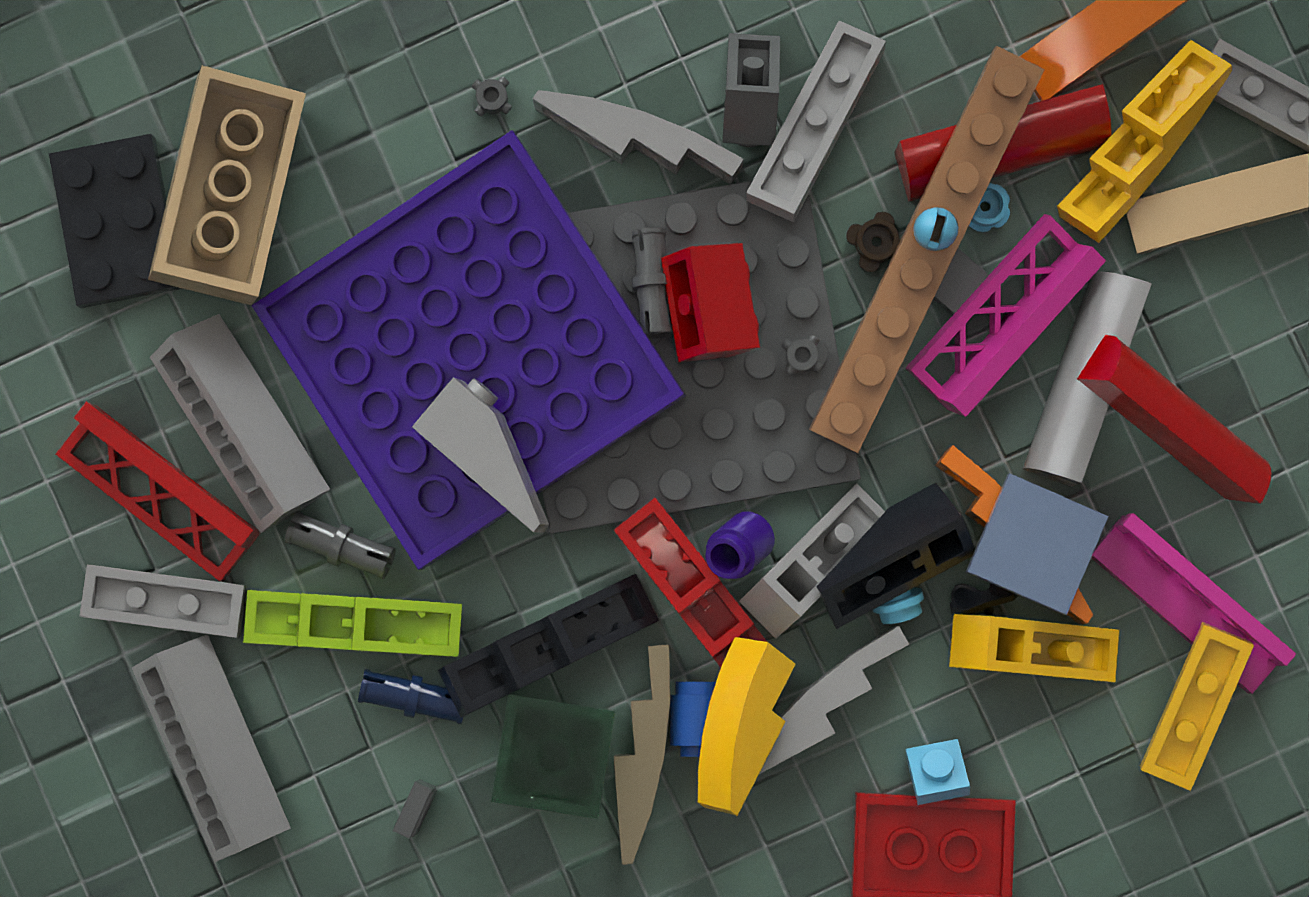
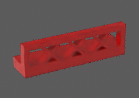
[55,401,261,582]

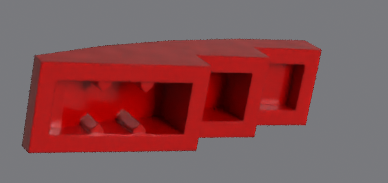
[614,498,767,668]

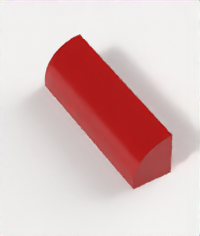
[894,84,1112,201]
[1077,335,1271,504]

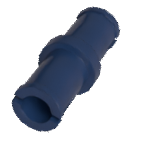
[358,669,463,724]

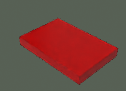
[851,792,1016,897]

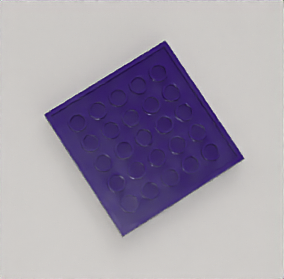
[251,130,686,570]

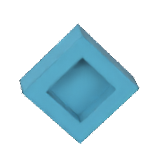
[906,739,970,805]

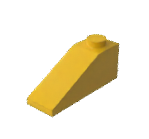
[949,614,1119,682]

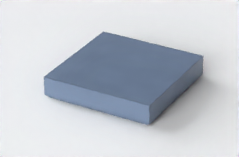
[966,473,1109,615]

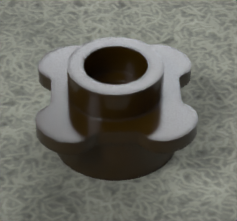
[846,212,901,272]

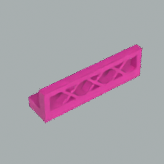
[905,214,1106,417]
[1091,513,1296,694]

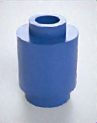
[670,682,716,757]

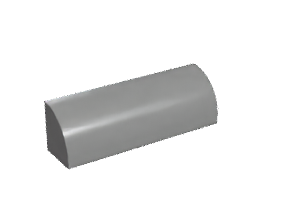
[1023,271,1152,487]
[150,314,330,533]
[132,634,291,862]

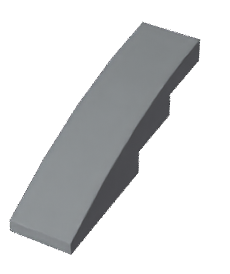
[532,90,744,185]
[759,626,909,774]

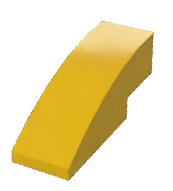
[698,637,796,816]

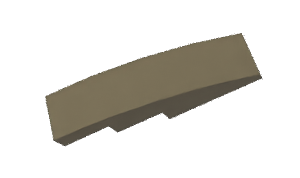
[614,645,670,865]

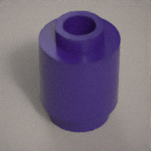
[705,511,775,579]

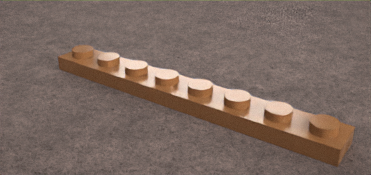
[809,46,1045,453]

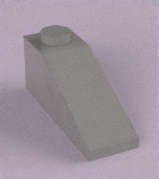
[412,377,549,533]
[739,483,885,639]

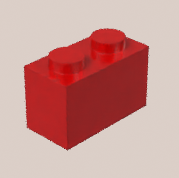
[661,243,760,362]

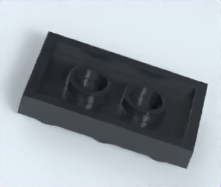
[49,134,183,308]

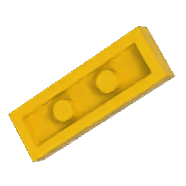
[1140,622,1254,791]

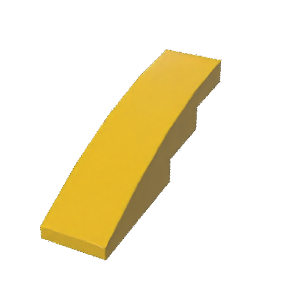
[1057,40,1232,243]

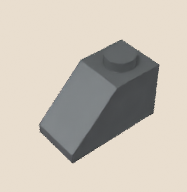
[722,33,780,147]

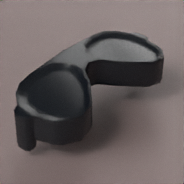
[950,583,1019,616]

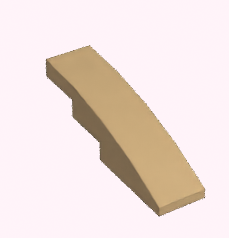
[1126,153,1309,254]

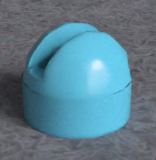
[913,207,958,251]

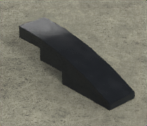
[438,574,659,718]

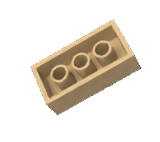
[148,65,306,305]

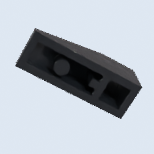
[816,483,975,629]

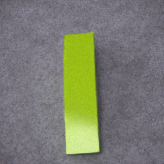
[243,590,462,657]

